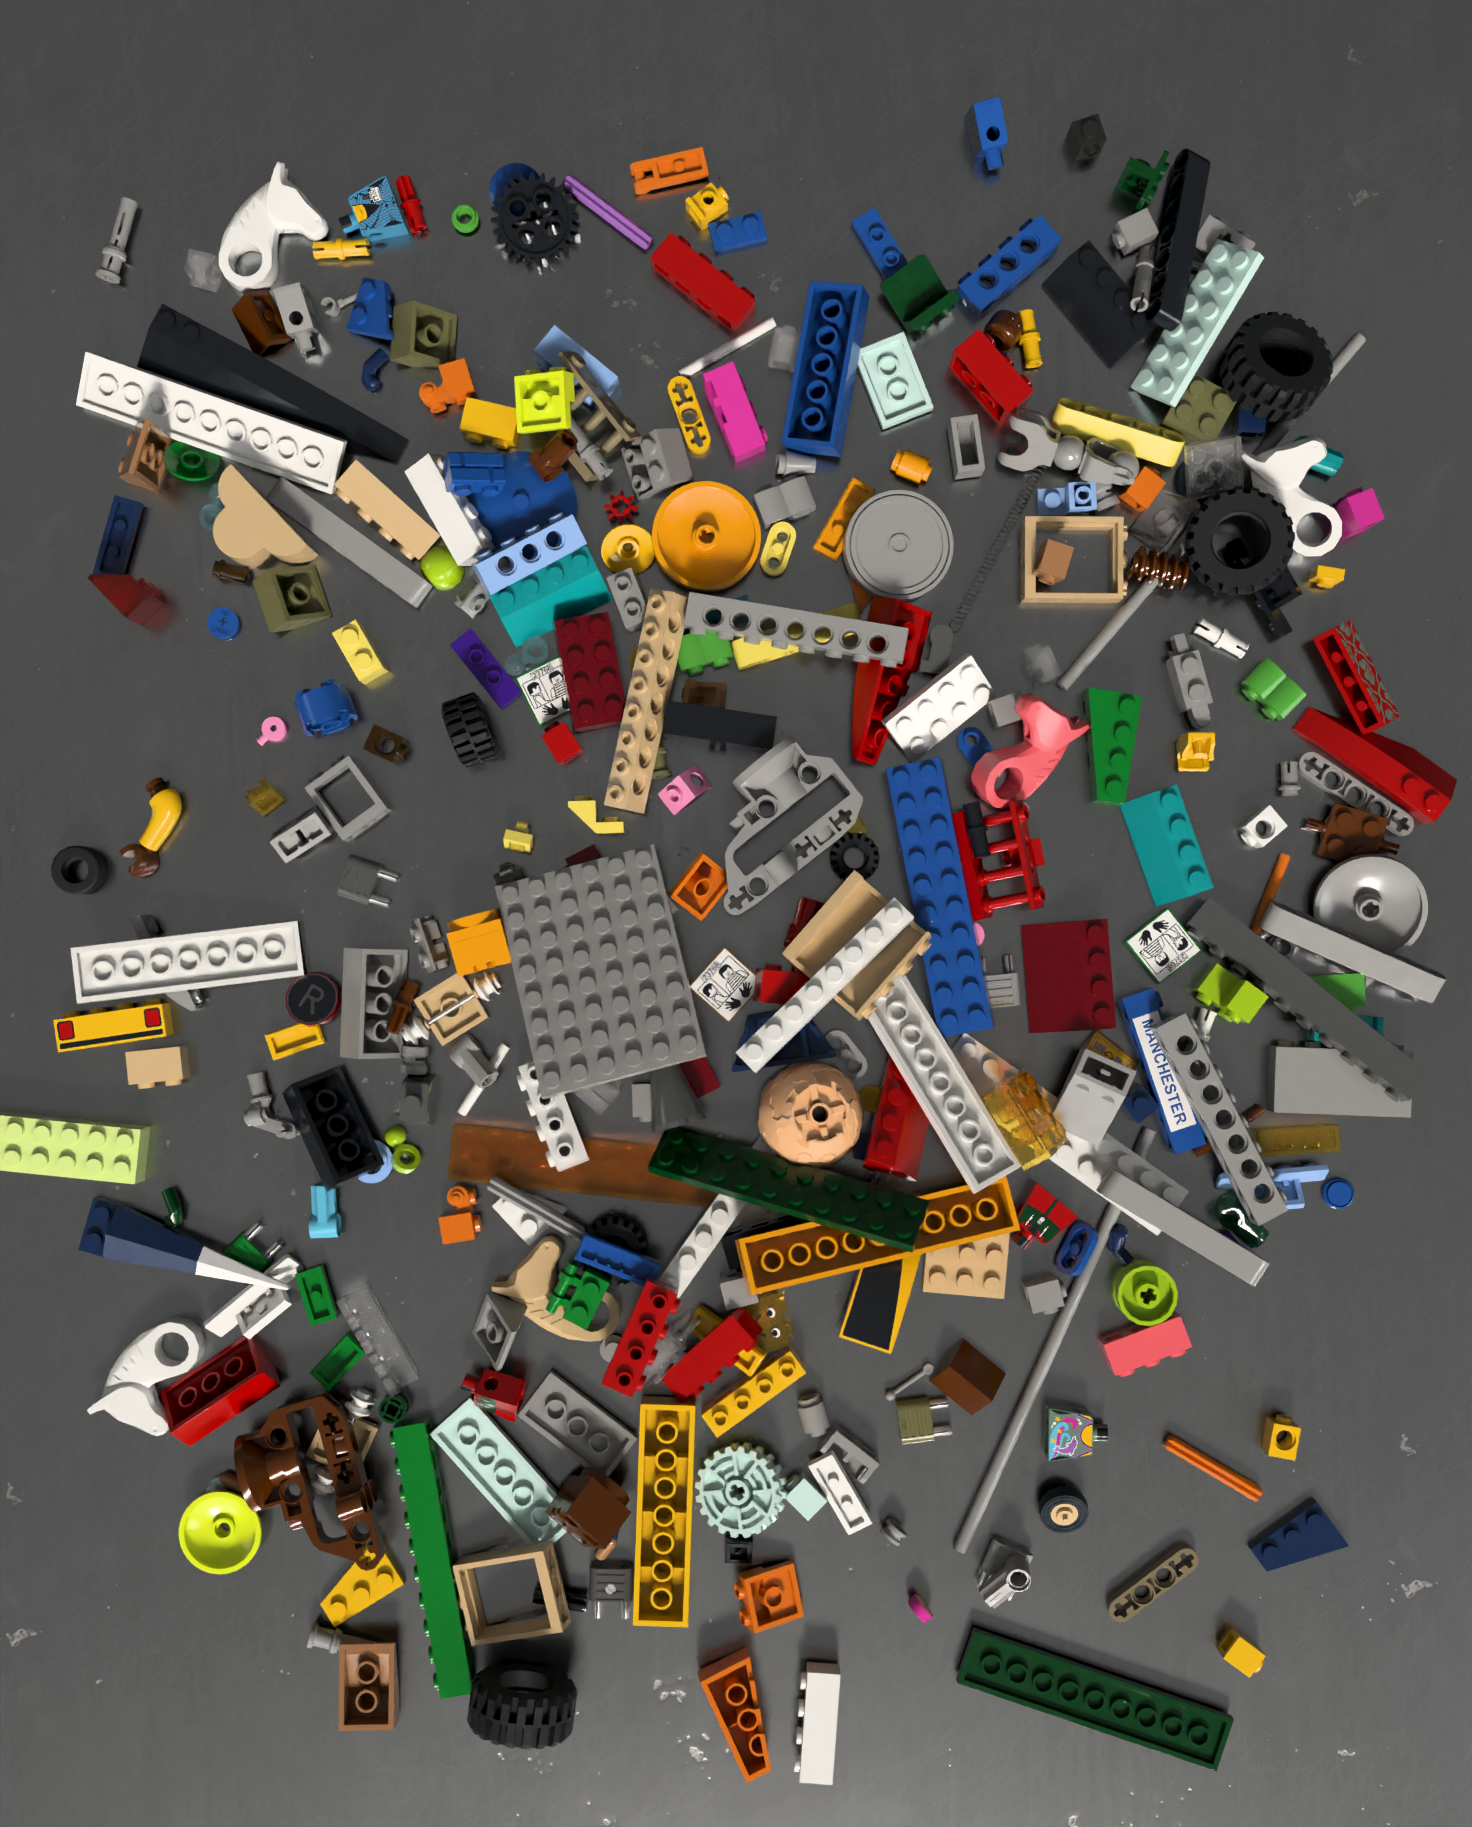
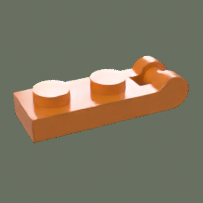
[629,147,709,195]

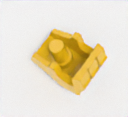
[1176,732,1215,772]

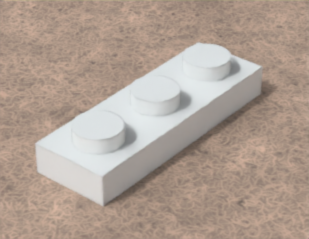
[808,1450,873,1535]

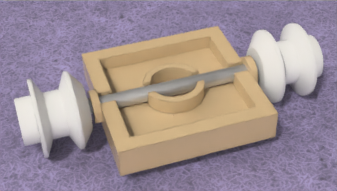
[401,971,502,1046]
[306,1388,380,1496]

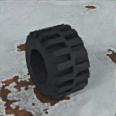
[441,692,499,768]
[580,1213,649,1287]

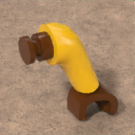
[119,777,182,877]

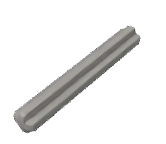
[486,1176,585,1241]

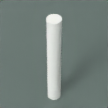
[456,1042,510,1116]

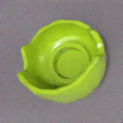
[420,546,465,590]

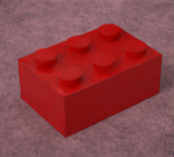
[948,329,1034,427]

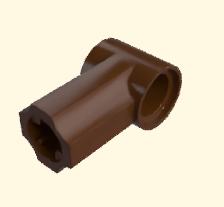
[528,429,578,483]

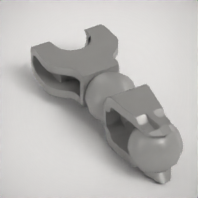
[997,407,1140,486]

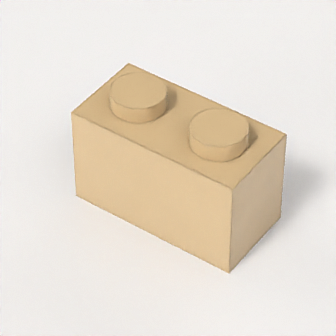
[125,1045,191,1089]

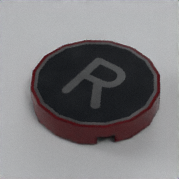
[286,972,341,1027]

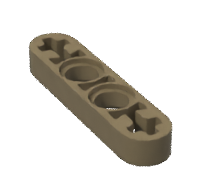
[1107,1544,1199,1622]

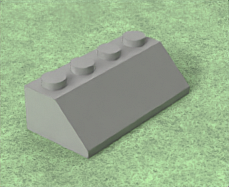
[340,948,408,1059]

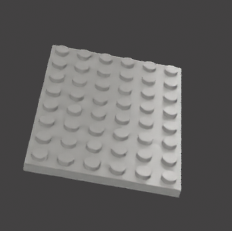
[495,844,707,1099]

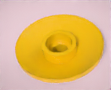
[601,524,655,574]

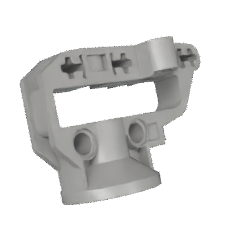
[723,735,863,915]

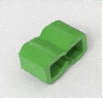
[678,632,734,676]
[1240,657,1306,721]

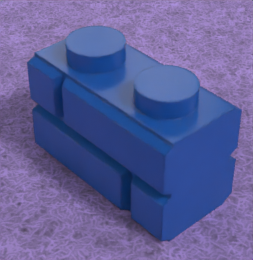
[442,452,506,497]

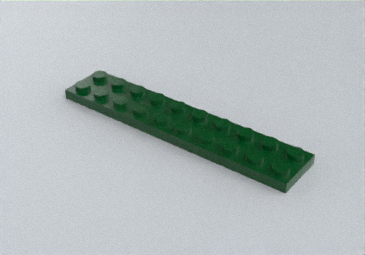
[648,1126,929,1253]
[956,1627,1234,1771]

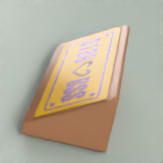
[1079,1030,1139,1070]

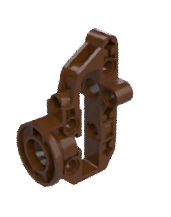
[234,1393,385,1571]

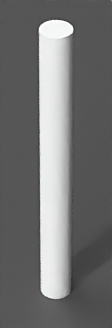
[678,317,776,378]

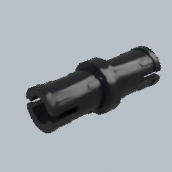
[963,801,991,859]

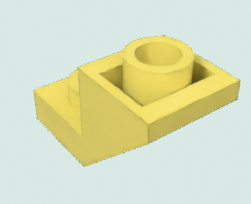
[568,796,625,835]

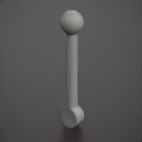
[885,1363,934,1400]

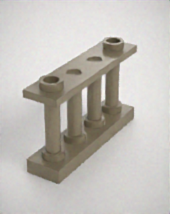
[546,351,641,482]

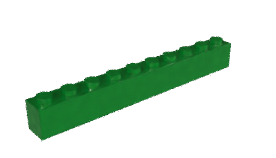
[390,1416,476,1699]

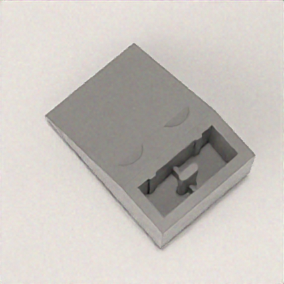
[1047,1048,1137,1146]

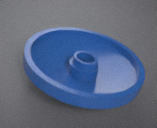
[469,451,578,559]

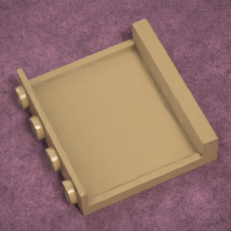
[782,870,932,1021]

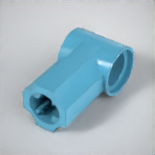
[309,1183,341,1239]

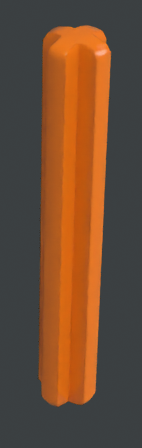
[1164,1435,1263,1501]

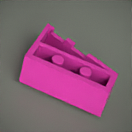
[703,361,768,464]

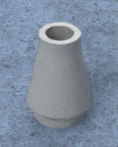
[775,449,816,477]

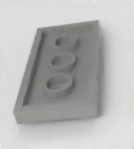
[518,1370,638,1477]

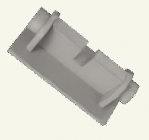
[454,573,490,619]
[410,915,449,973]

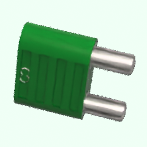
[221,1221,283,1285]

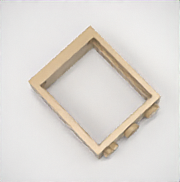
[1021,516,1128,603]
[452,1541,571,1646]

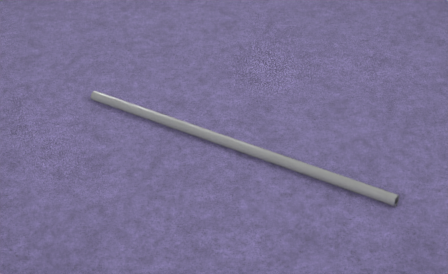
[1056,333,1366,691]
[953,1127,1156,1554]

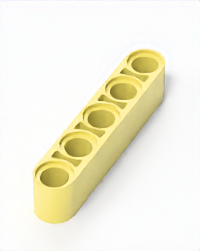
[1049,398,1186,467]
[730,603,862,670]

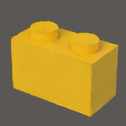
[459,397,519,449]

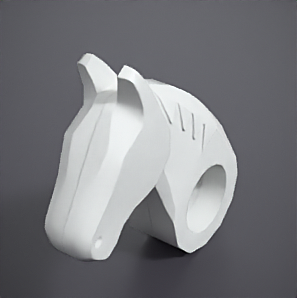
[219,161,329,294]
[1240,436,1342,556]
[87,1317,206,1436]

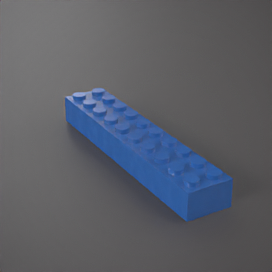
[886,757,995,1037]

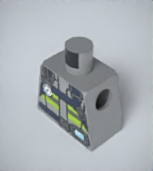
[273,282,319,352]

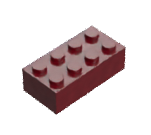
[553,612,626,733]

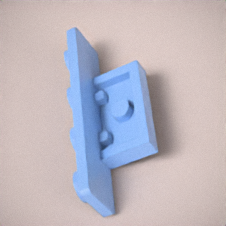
[1215,1163,1329,1209]

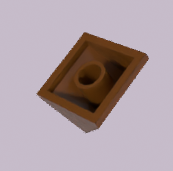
[929,1338,1006,1416]

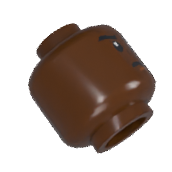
[983,310,1024,352]

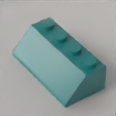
[488,546,613,648]
[1119,784,1214,906]

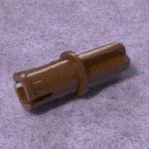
[386,979,419,1035]

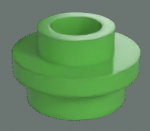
[452,205,479,233]

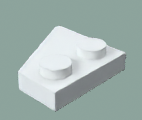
[492,1188,568,1246]

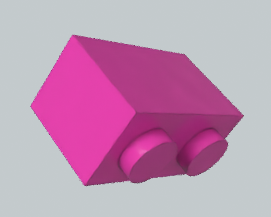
[1334,487,1385,540]

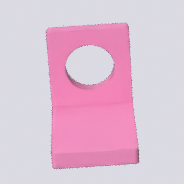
[658,765,712,815]

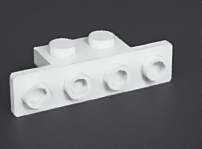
[204,1254,304,1339]

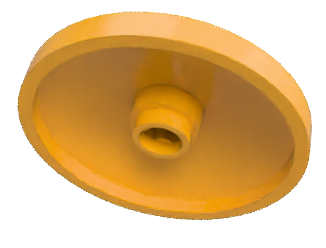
[651,481,761,592]

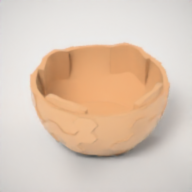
[758,1061,865,1168]

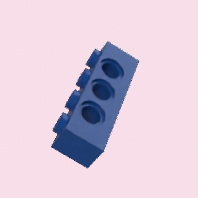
[956,214,1062,319]

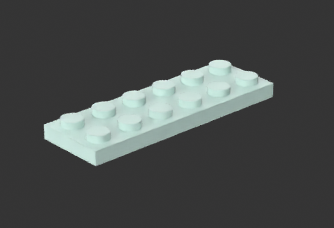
[1131,239,1264,407]
[429,1395,567,1545]

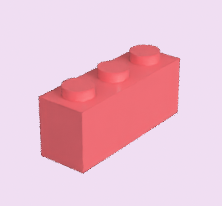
[1099,1311,1192,1377]

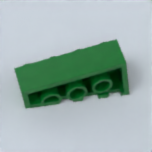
[1083,687,1142,806]

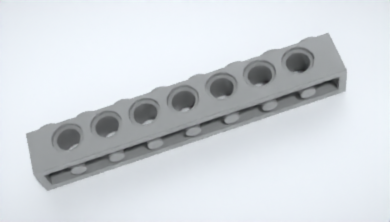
[684,592,909,668]
[1150,1012,1288,1226]

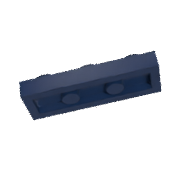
[92,495,144,583]

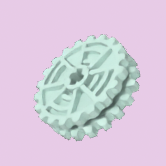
[695,1442,787,1538]

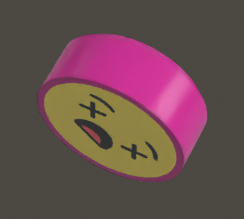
[908,1594,933,1623]

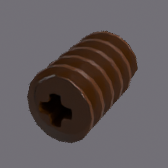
[1127,546,1189,592]

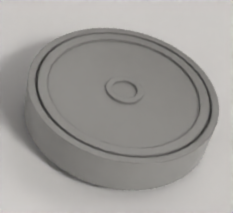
[842,490,954,602]

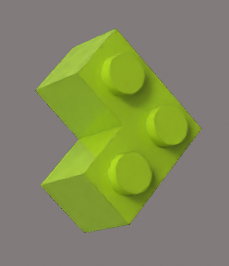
[1191,963,1269,1024]

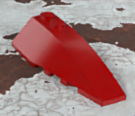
[852,596,932,765]
[1292,707,1457,824]

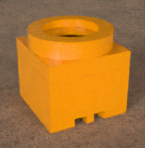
[447,908,511,976]

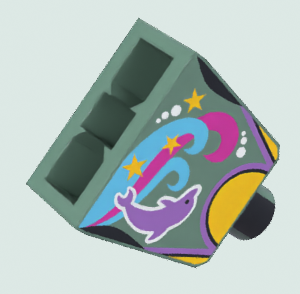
[1044,1402,1108,1461]

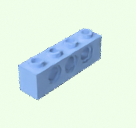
[471,512,587,595]

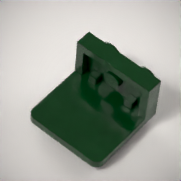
[880,254,960,333]

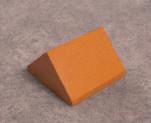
[668,852,727,921]

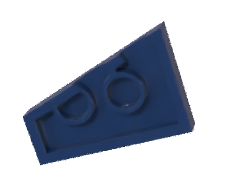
[1248,1499,1349,1571]

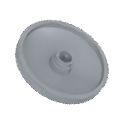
[1313,854,1428,954]

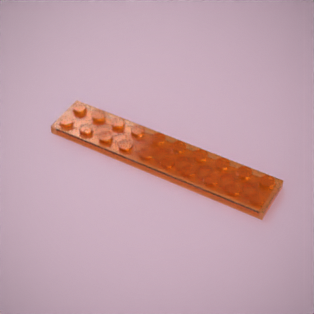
[447,1124,718,1208]

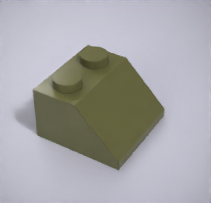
[390,300,457,369]
[253,565,332,633]

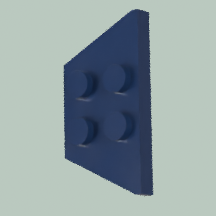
[732,1010,836,1072]

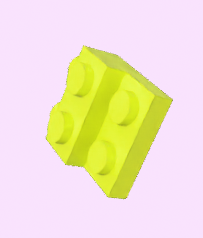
[514,367,575,434]

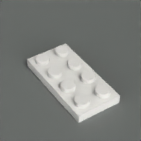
[881,652,997,763]

